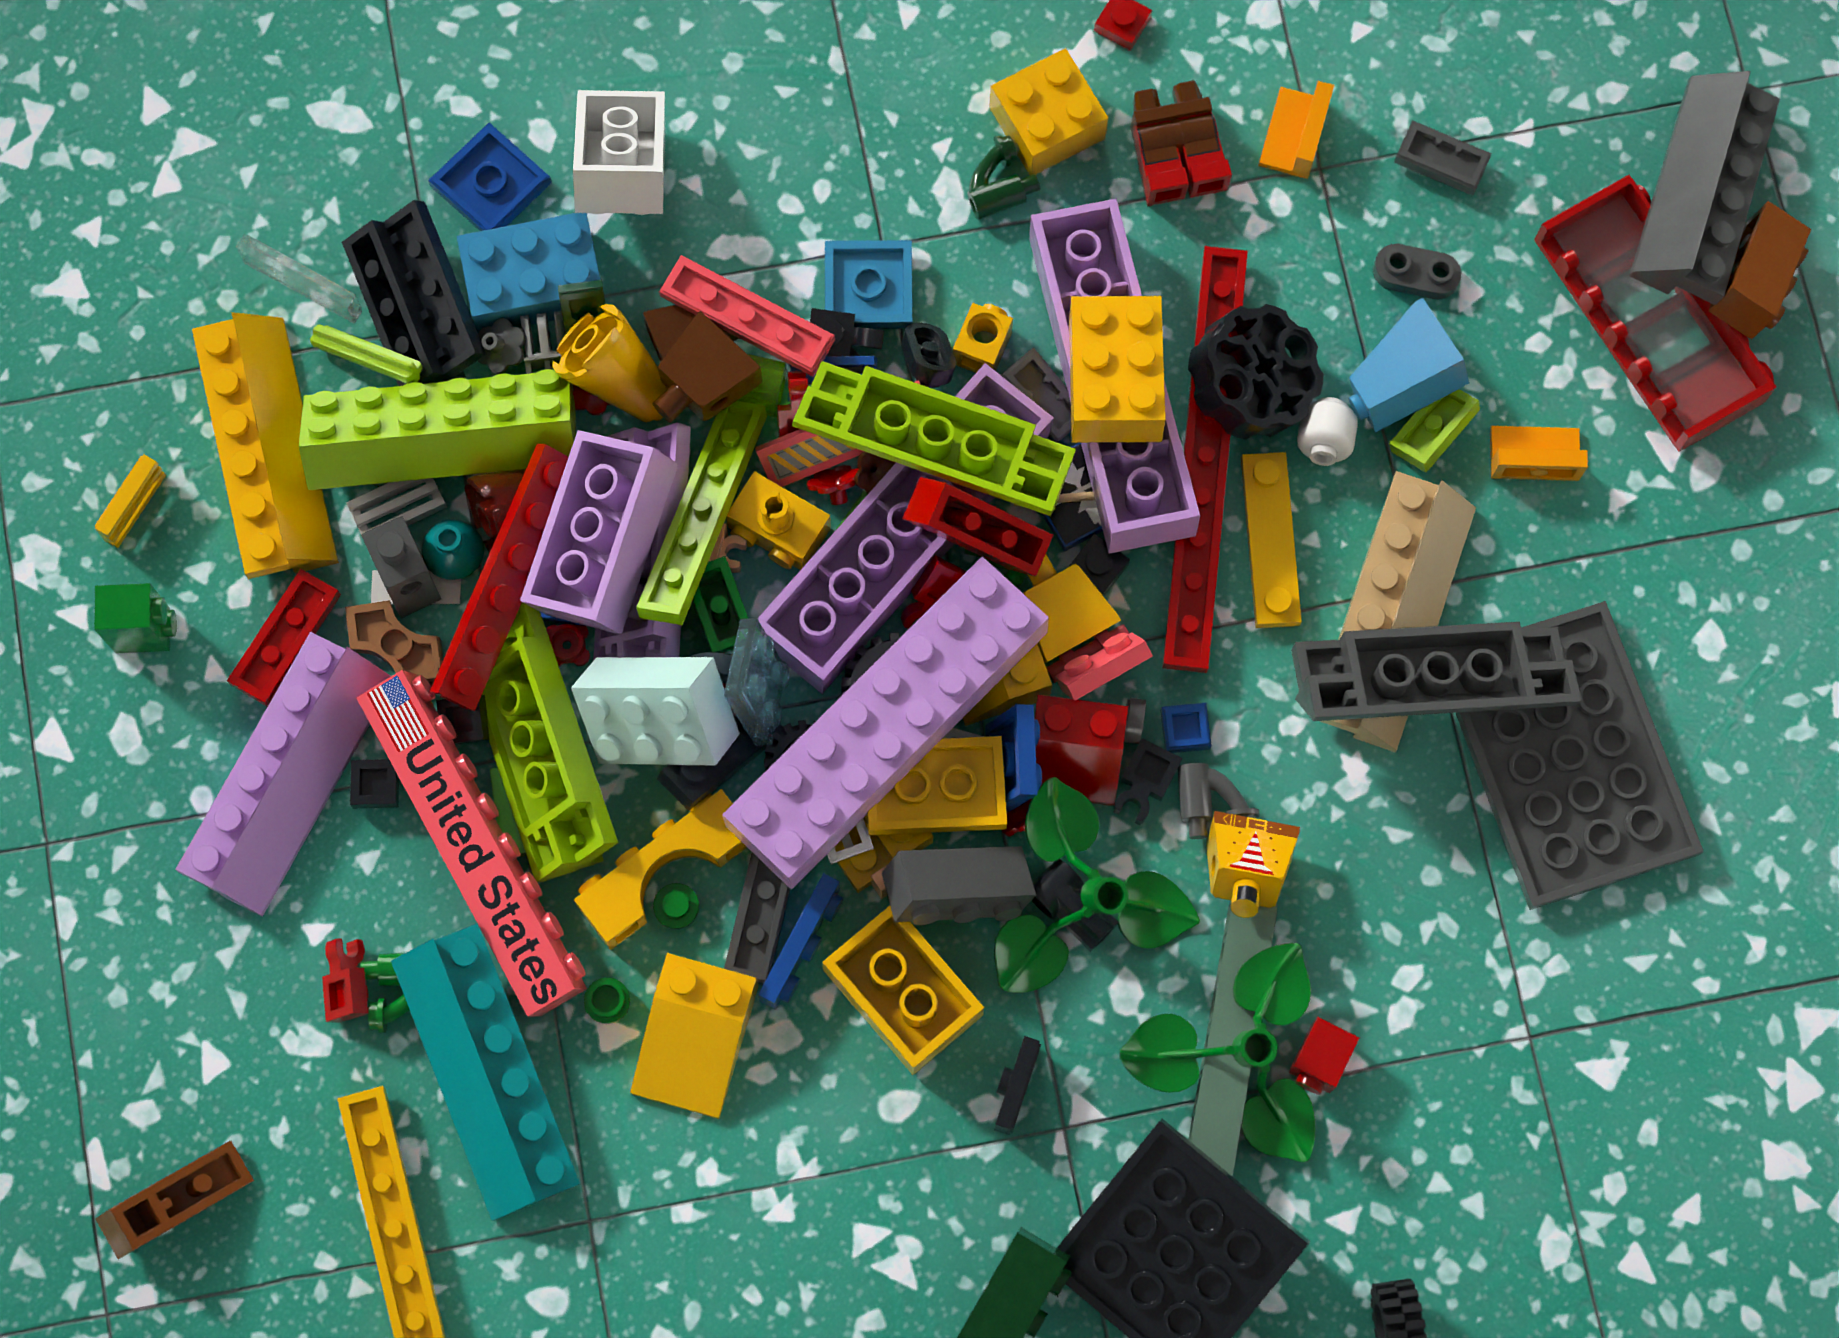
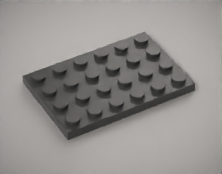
[1456,601,1704,910]

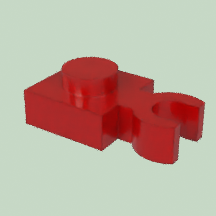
[901,555,967,629]

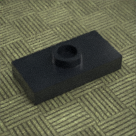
[994,1036,1041,1135]

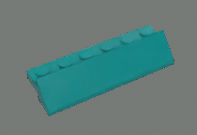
[391,923,580,1221]

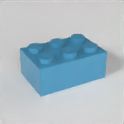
[457,213,601,333]

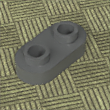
[1373,244,1461,300]

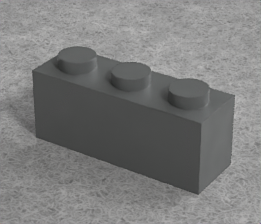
[882,846,1036,925]

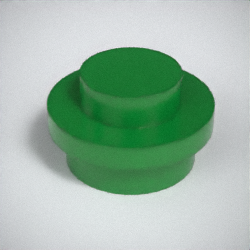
[653,883,699,929]
[584,977,630,1024]

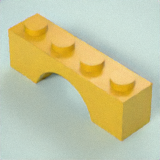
[574,789,747,950]

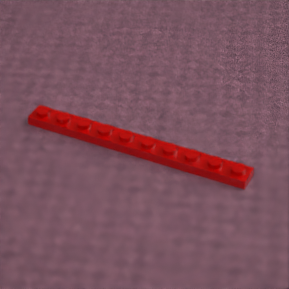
[1162,246,1248,673]

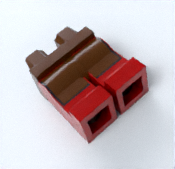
[1130,80,1232,206]

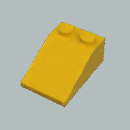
[630,953,759,1119]

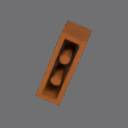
[1708,201,1811,340]

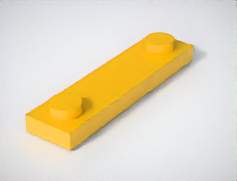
[1241,452,1302,628]

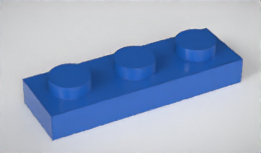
[758,873,844,1010]

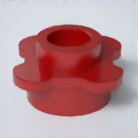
[546,624,590,667]

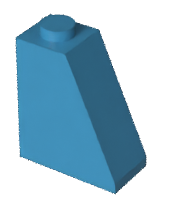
[1348,298,1469,432]

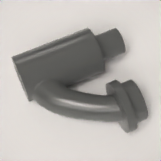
[1177,763,1260,839]

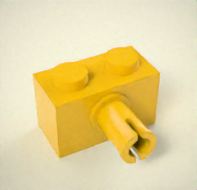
[726,471,831,570]

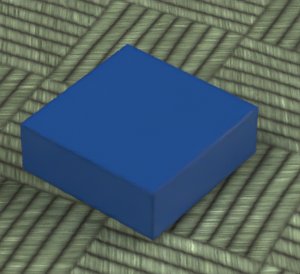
[1160,702,1212,753]

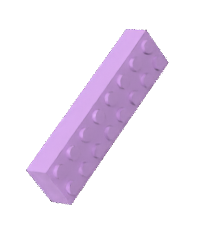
[1029,199,1200,554]
[753,363,1054,694]
[722,556,1049,890]

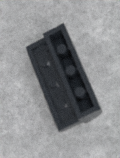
[342,200,486,386]

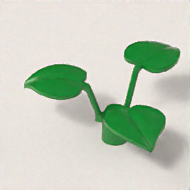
[994,777,1200,993]
[1119,943,1316,1162]

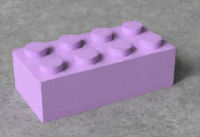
[520,430,678,634]

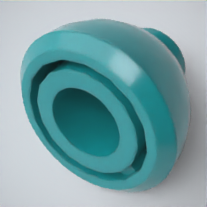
[422,519,484,580]

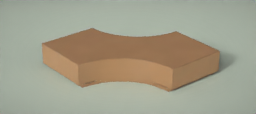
[345,600,444,686]

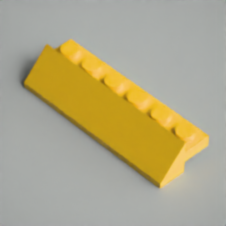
[192,312,339,579]

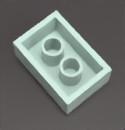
[571,657,739,765]

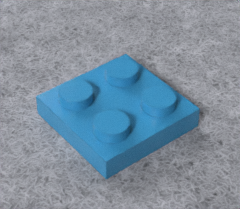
[825,240,912,329]

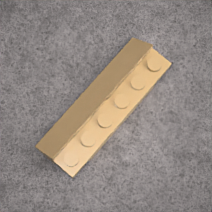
[1320,471,1476,753]

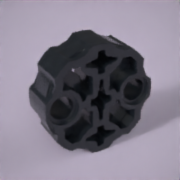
[1188,304,1324,440]

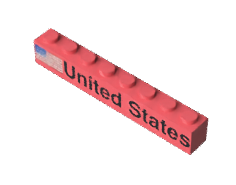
[356,670,587,1017]

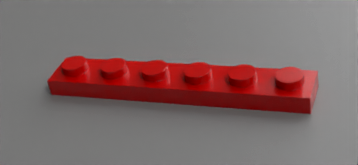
[430,444,569,711]

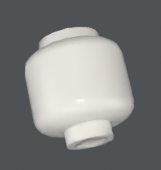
[1297,397,1358,466]

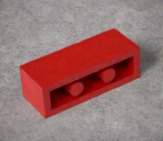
[902,477,1053,577]

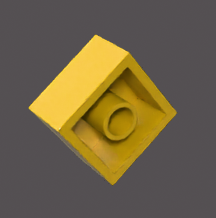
[989,48,1108,175]

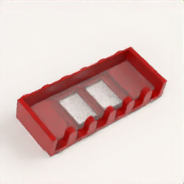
[1534,174,1777,452]

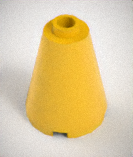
[552,304,668,422]

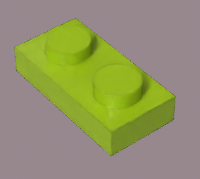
[1389,389,1480,473]

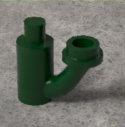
[967,135,1040,220]

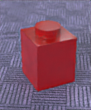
[1288,1017,1360,1095]

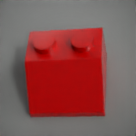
[1034,695,1128,806]

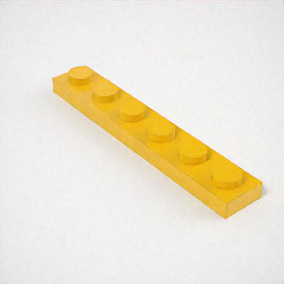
[337,1086,446,1338]

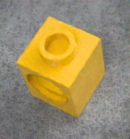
[953,302,1013,373]

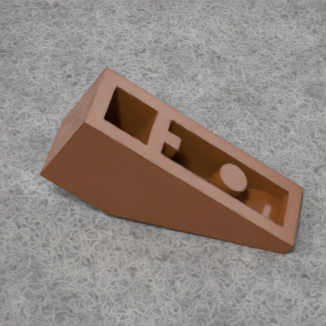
[95,1140,254,1260]

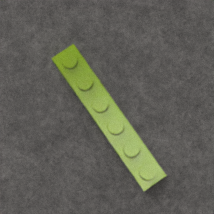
[636,401,767,625]

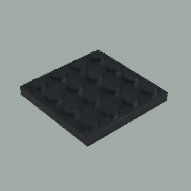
[1057,1118,1310,1338]

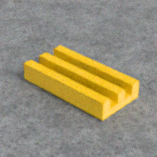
[95,454,166,548]

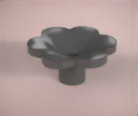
[478,318,526,374]

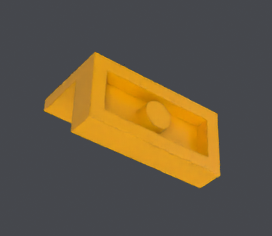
[1258,81,1334,179]
[1490,426,1588,481]

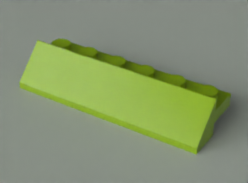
[792,361,1076,516]
[482,602,618,882]

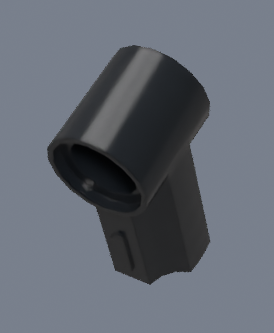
[1031,859,1119,952]

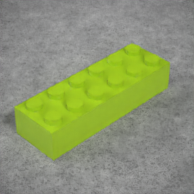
[299,369,576,490]

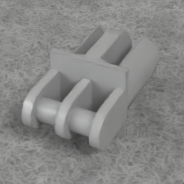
[520,311,574,391]

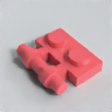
[1046,624,1153,701]

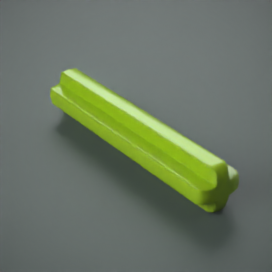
[310,324,423,383]

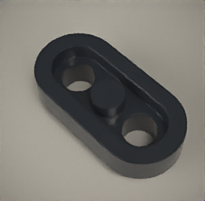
[901,323,956,388]

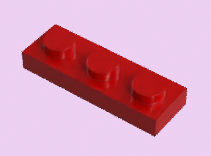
[227,568,341,707]

